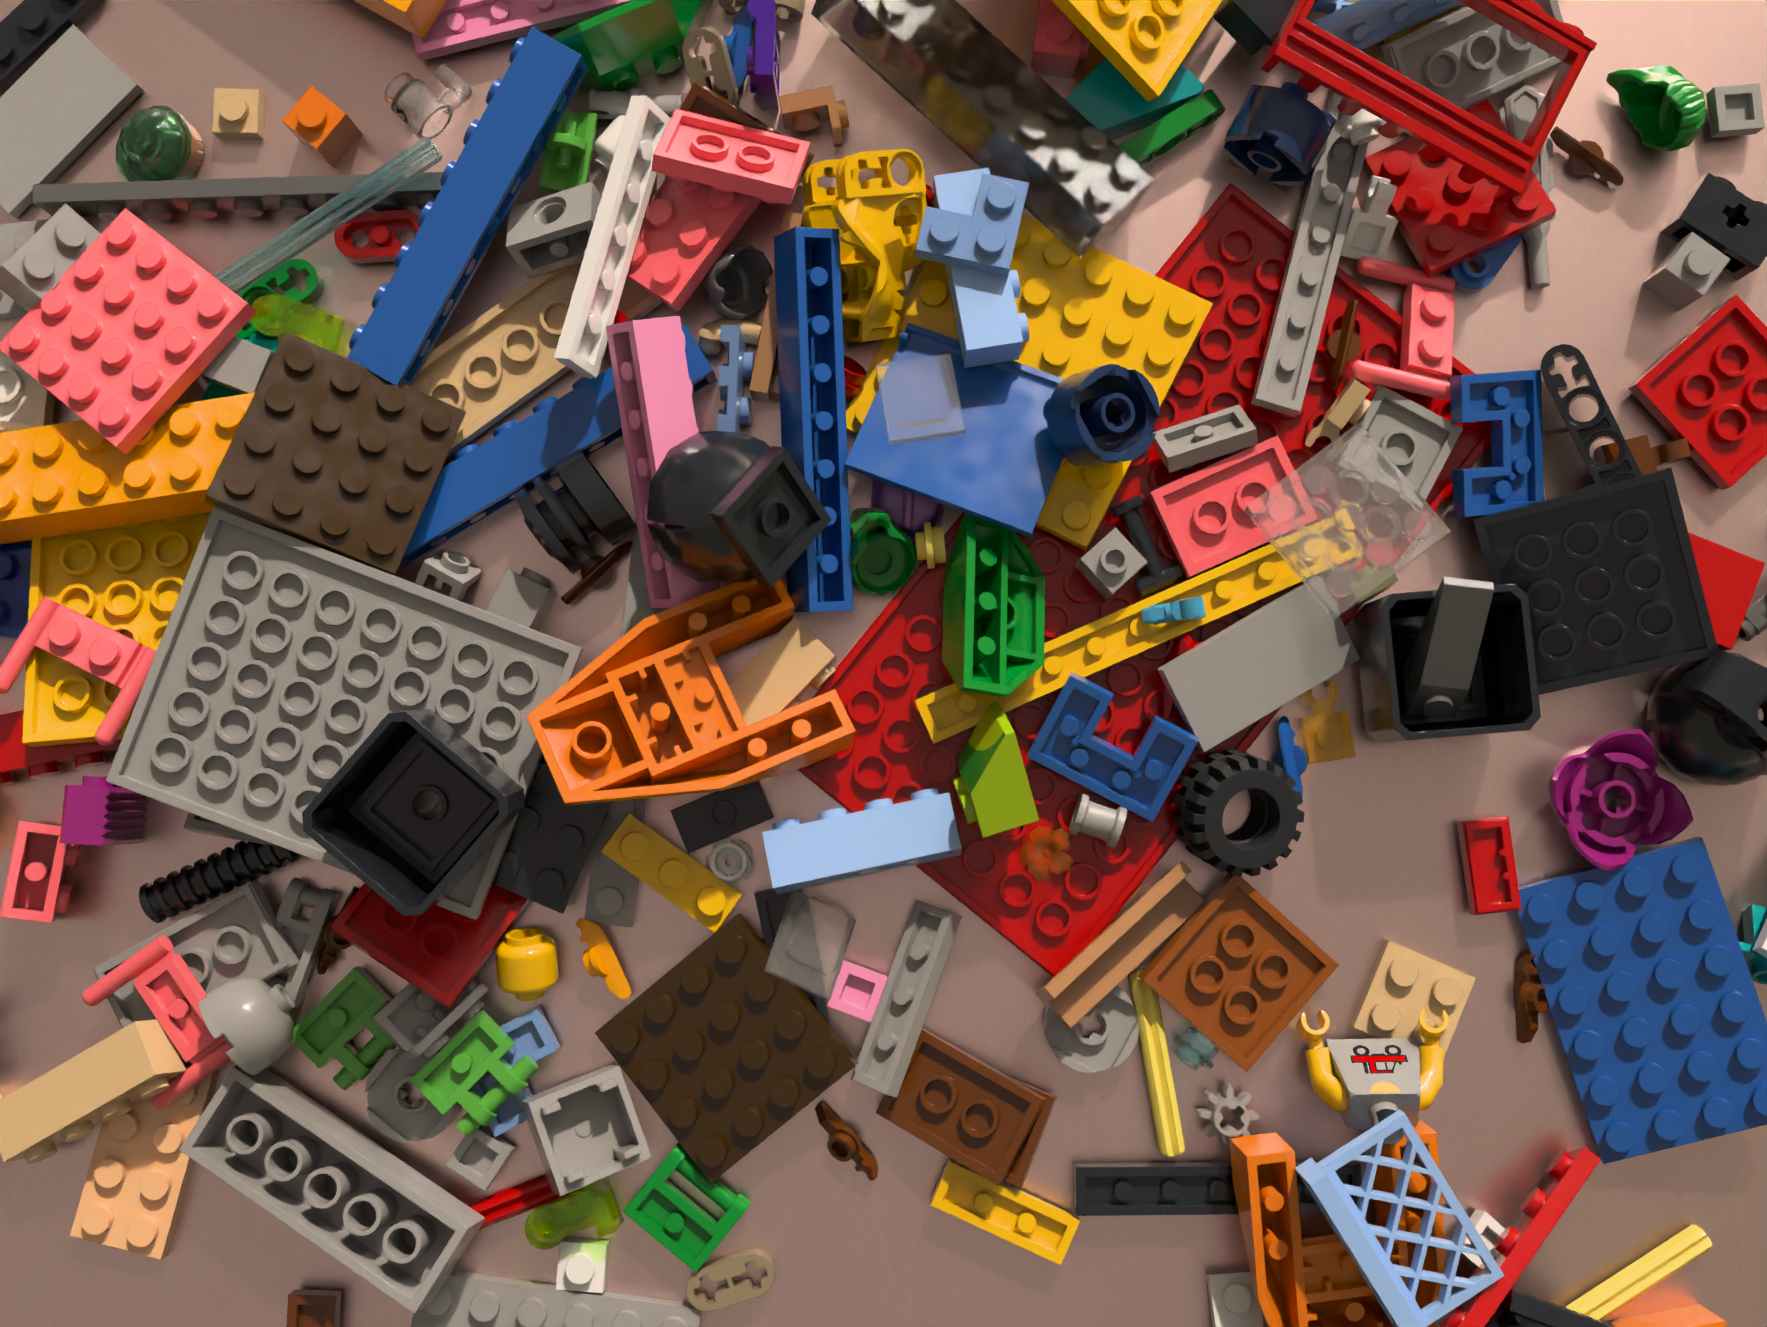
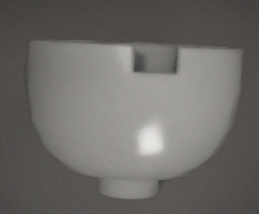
[198,977,295,1076]

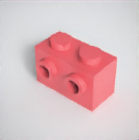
[1029,0,1090,79]
[0,821,80,923]

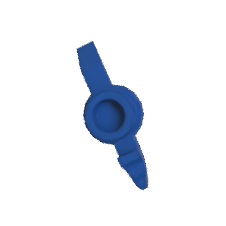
[722,5,753,95]
[1273,716,1308,806]

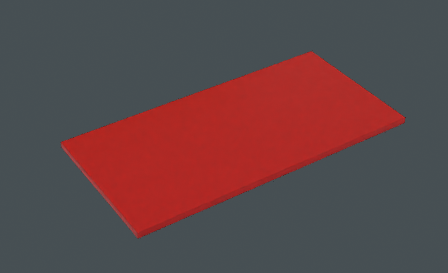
[797,182,1491,977]

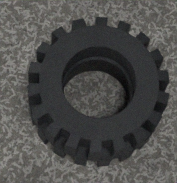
[1171,749,1304,877]

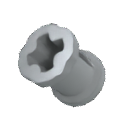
[1068,793,1127,849]

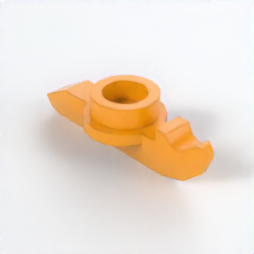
[576,918,632,1000]

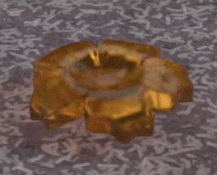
[1019,825,1074,883]

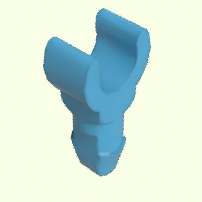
[1141,597,1206,625]

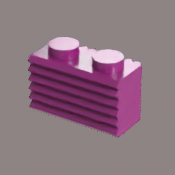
[59,776,149,846]

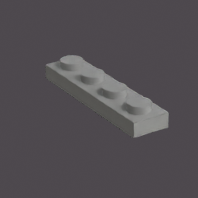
[851,900,962,1098]

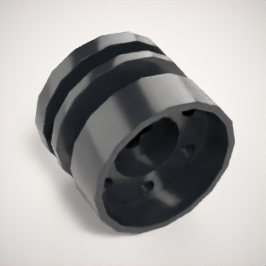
[514,448,638,574]

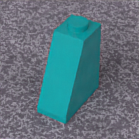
[1058,58,1205,149]

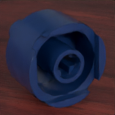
[1224,82,1336,186]
[1043,364,1160,467]

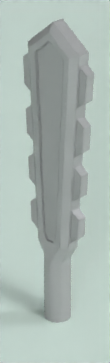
[1497,81,1556,289]

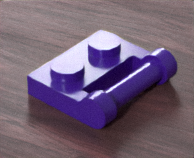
[746,0,781,110]

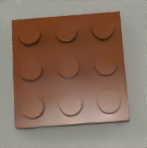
[1139,873,1339,1072]

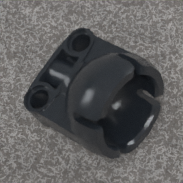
[1646,651,1767,786]

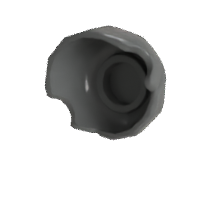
[704,245,773,320]

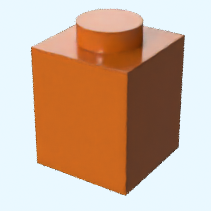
[281,86,362,168]

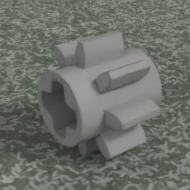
[1196,1083,1259,1146]

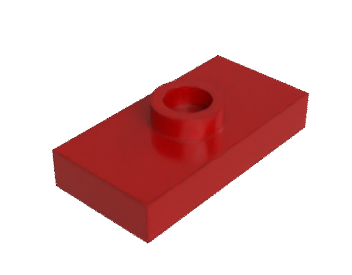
[1457,816,1522,915]

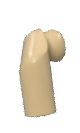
[698,317,762,355]

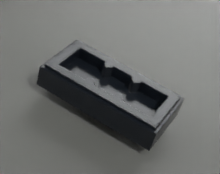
[670,780,775,853]

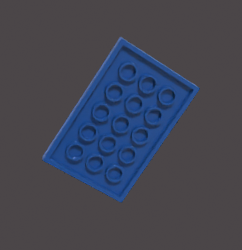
[1516,836,1767,1164]

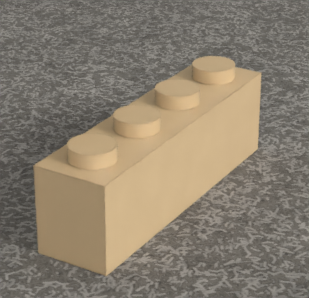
[728,617,836,726]
[0,1019,186,1164]

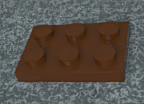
[875,1028,1046,1186]

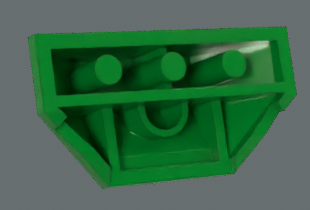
[553,0,713,92]
[942,513,1045,698]

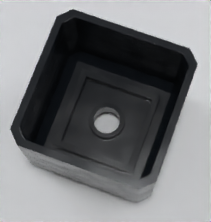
[1354,584,1541,743]
[302,709,525,916]

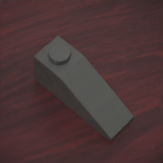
[1403,577,1494,720]

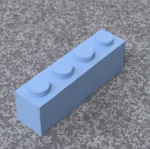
[932,167,1029,368]
[762,788,961,894]

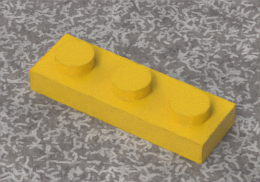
[599,812,742,933]
[930,1158,1080,1265]

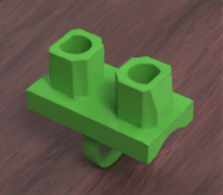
[538,110,598,193]

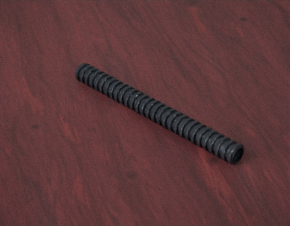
[139,841,306,923]

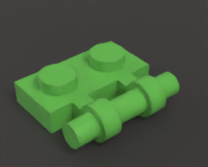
[292,966,397,1090]
[410,1010,539,1137]

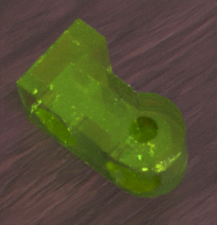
[251,294,347,353]
[524,1176,624,1250]

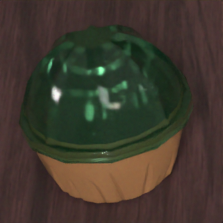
[116,105,204,182]

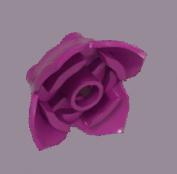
[1548,729,1694,871]

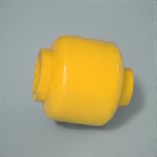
[495,927,559,1001]

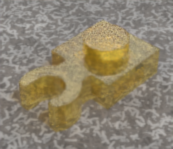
[1298,680,1356,764]

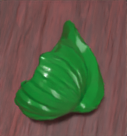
[1606,65,1706,152]
[850,507,917,596]

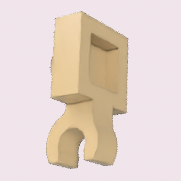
[1305,378,1371,461]

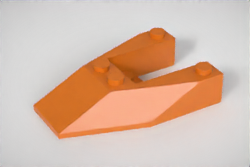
[527,578,856,806]
[1229,1118,1446,1327]

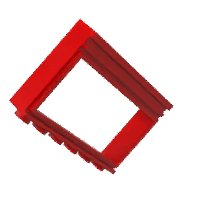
[1260,0,1597,205]

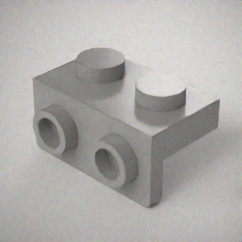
[371,980,489,1060]

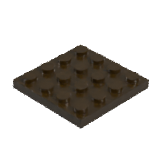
[205,331,466,576]
[595,913,859,1183]

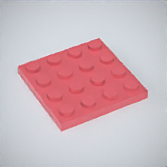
[0,208,257,455]

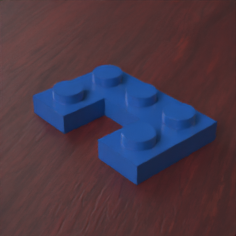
[1450,370,1544,517]
[1026,672,1198,822]

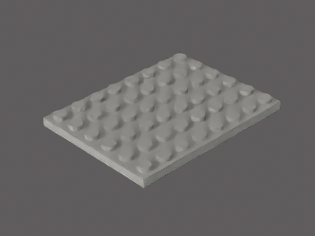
[106,507,584,920]

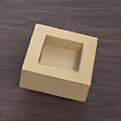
[212,88,266,140]

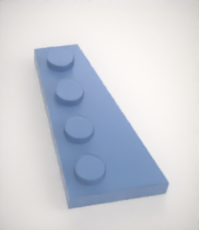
[716,324,755,432]

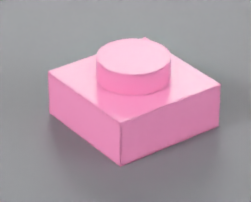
[827,960,888,1023]

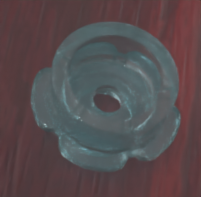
[1175,1027,1219,1071]

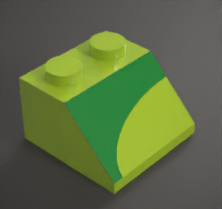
[953,702,1039,838]

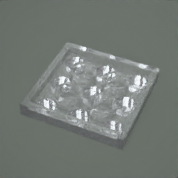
[1245,423,1451,620]

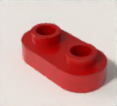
[334,210,420,264]

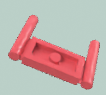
[1350,256,1455,400]
[0,596,157,746]
[82,935,232,1109]

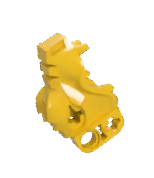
[802,149,927,343]

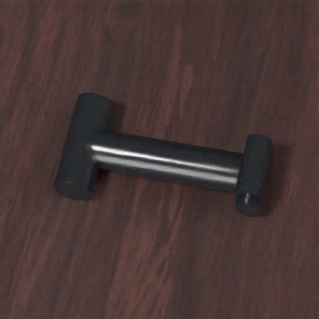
[1109,495,1184,598]

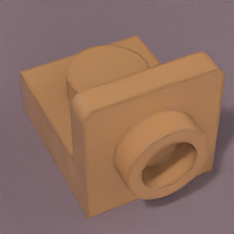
[778,85,849,145]

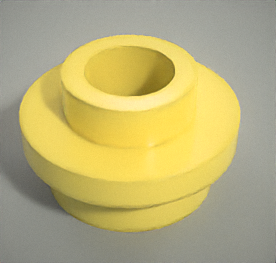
[915,522,946,569]

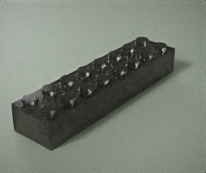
[811,0,1154,258]

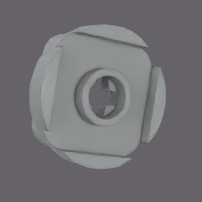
[1044,986,1139,1074]
[365,1049,461,1142]

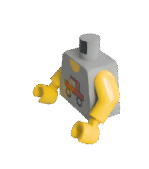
[1296,1008,1449,1144]

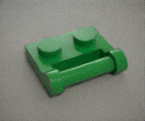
[623,1142,751,1273]

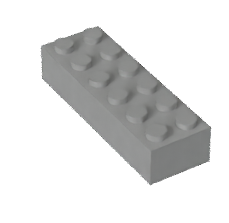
[179,1065,486,1314]

